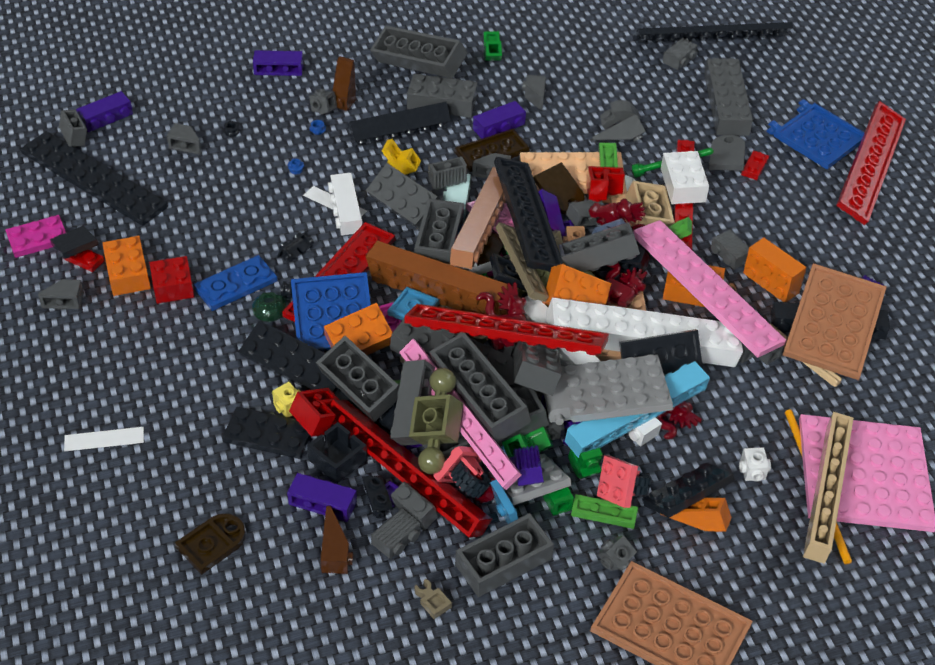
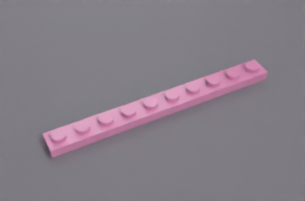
[399,339,522,490]

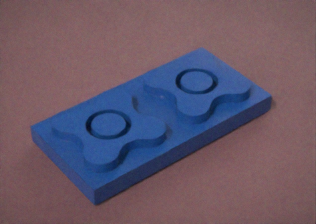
[193,255,278,311]

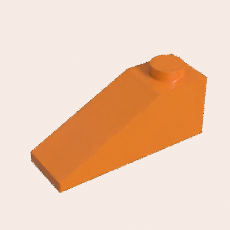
[660,498,732,532]

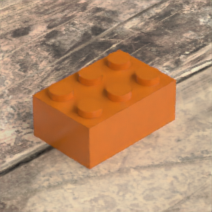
[102,236,151,296]
[743,237,807,302]
[542,264,611,305]
[663,265,725,307]
[324,303,392,355]

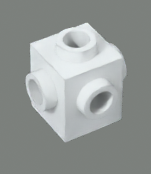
[739,448,771,481]

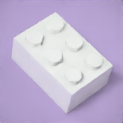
[661,151,709,204]

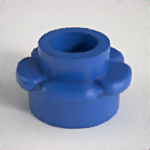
[309,120,326,135]
[288,159,305,174]

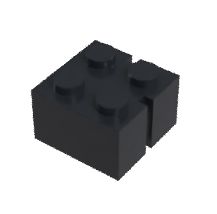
[307,422,367,484]

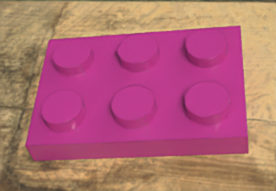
[5,215,66,258]

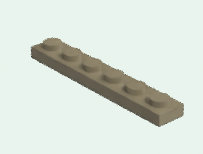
[495,222,549,302]

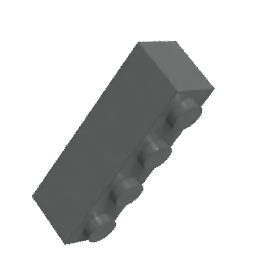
[391,360,435,445]

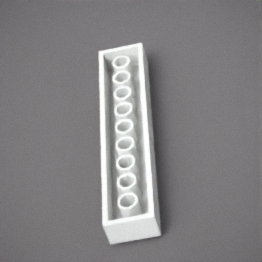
[546,297,743,367]

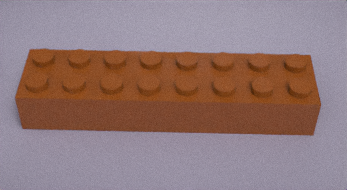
[366,241,508,315]

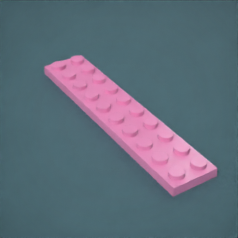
[633,220,786,358]

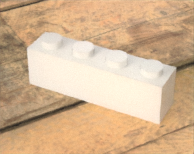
[328,173,362,235]

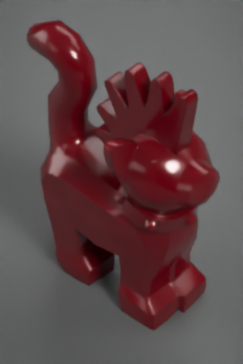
[589,198,646,231]
[604,263,647,308]
[476,282,527,350]
[656,401,702,440]

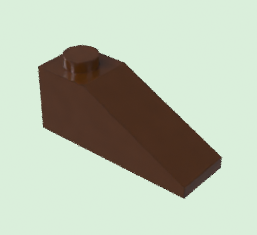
[333,56,356,111]
[320,506,353,574]

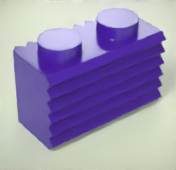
[510,445,544,486]

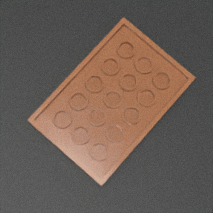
[783,263,887,380]
[590,561,753,665]

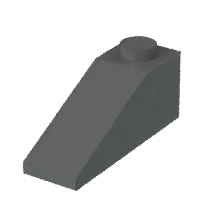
[590,114,646,143]

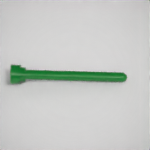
[632,148,714,178]

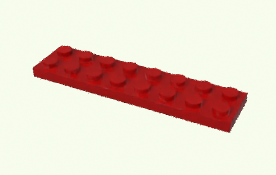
[282,222,395,322]

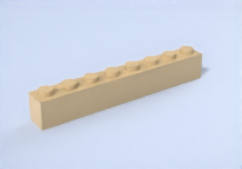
[803,412,854,564]

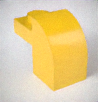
[381,139,421,175]

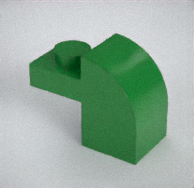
[483,31,502,61]
[502,426,553,459]
[568,448,603,479]

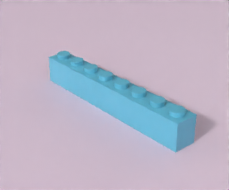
[565,361,710,458]

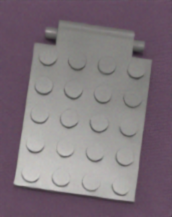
[544,354,673,425]

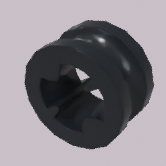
[224,121,239,137]
[281,281,292,299]

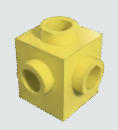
[272,382,301,418]

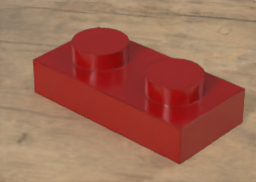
[741,150,769,180]
[63,250,104,272]

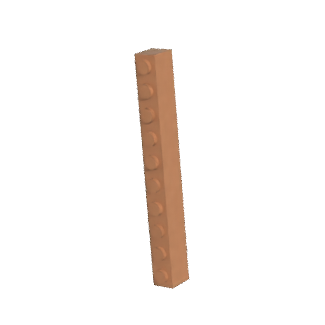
[450,167,506,269]

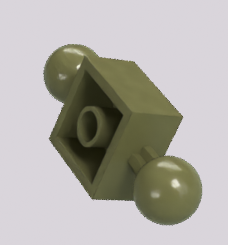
[409,368,463,474]

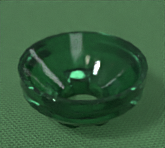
[252,292,287,322]

